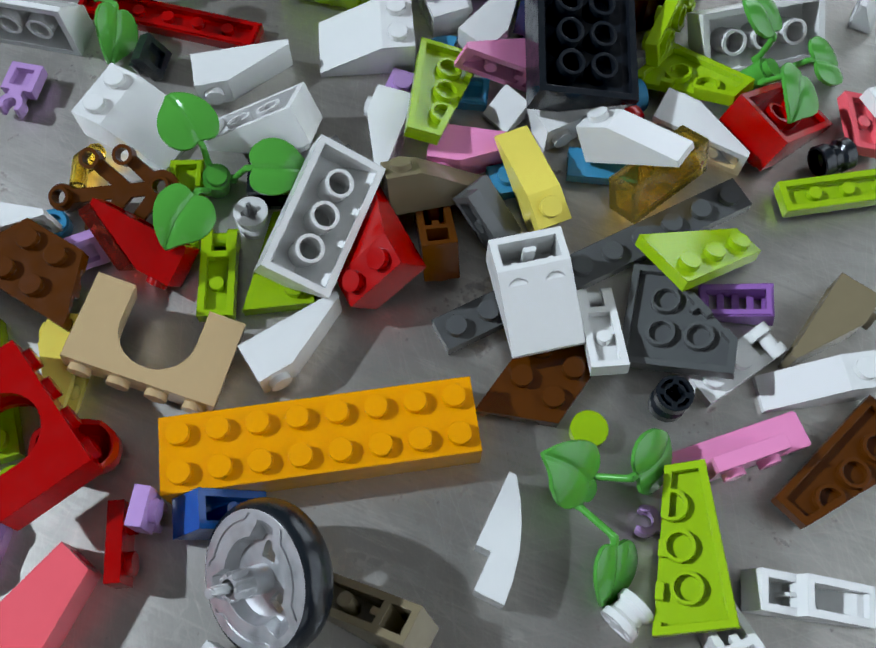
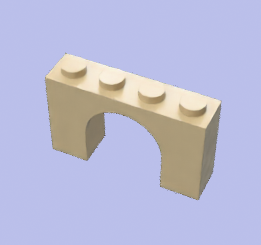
[60,272,246,414]

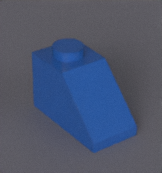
[172,487,267,540]

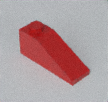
[90,197,200,290]

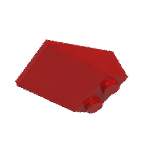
[719,81,833,171]
[337,185,426,310]

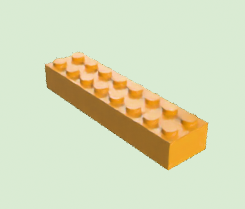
[158,376,482,505]

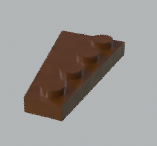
[770,395,876,529]

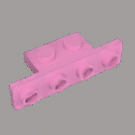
[672,411,811,483]

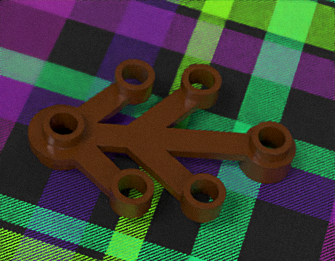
[48,144,180,239]

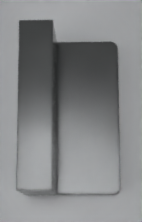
[453,175,522,251]

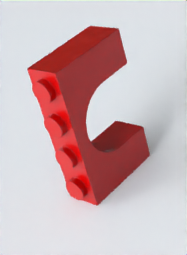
[0,340,105,531]

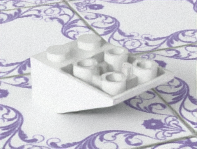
[486,226,586,359]

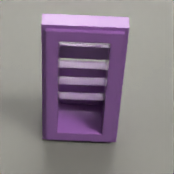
[698,283,775,326]

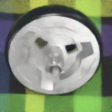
[204,497,334,648]

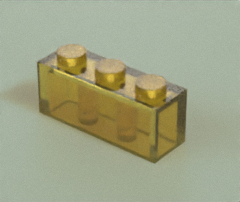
[609,125,709,225]

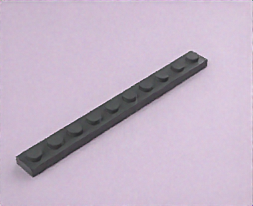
[432,178,752,355]

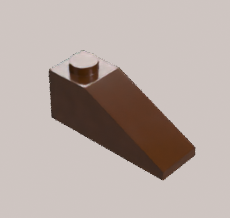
[414,206,460,282]

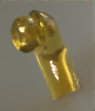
[69,143,106,189]

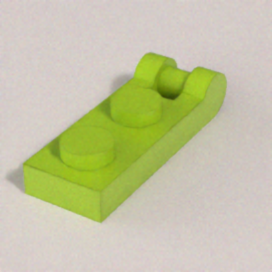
[196,229,241,322]

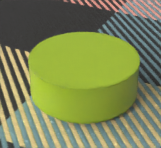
[569,410,609,448]

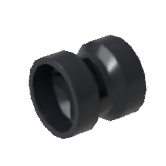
[807,137,858,177]
[648,375,695,422]

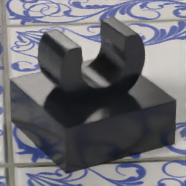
[129,32,172,81]

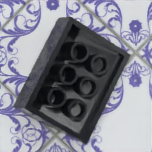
[525,0,639,112]

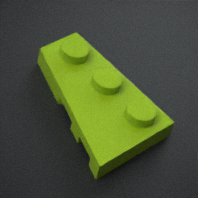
[638,43,755,106]
[242,211,316,316]
[635,228,762,292]

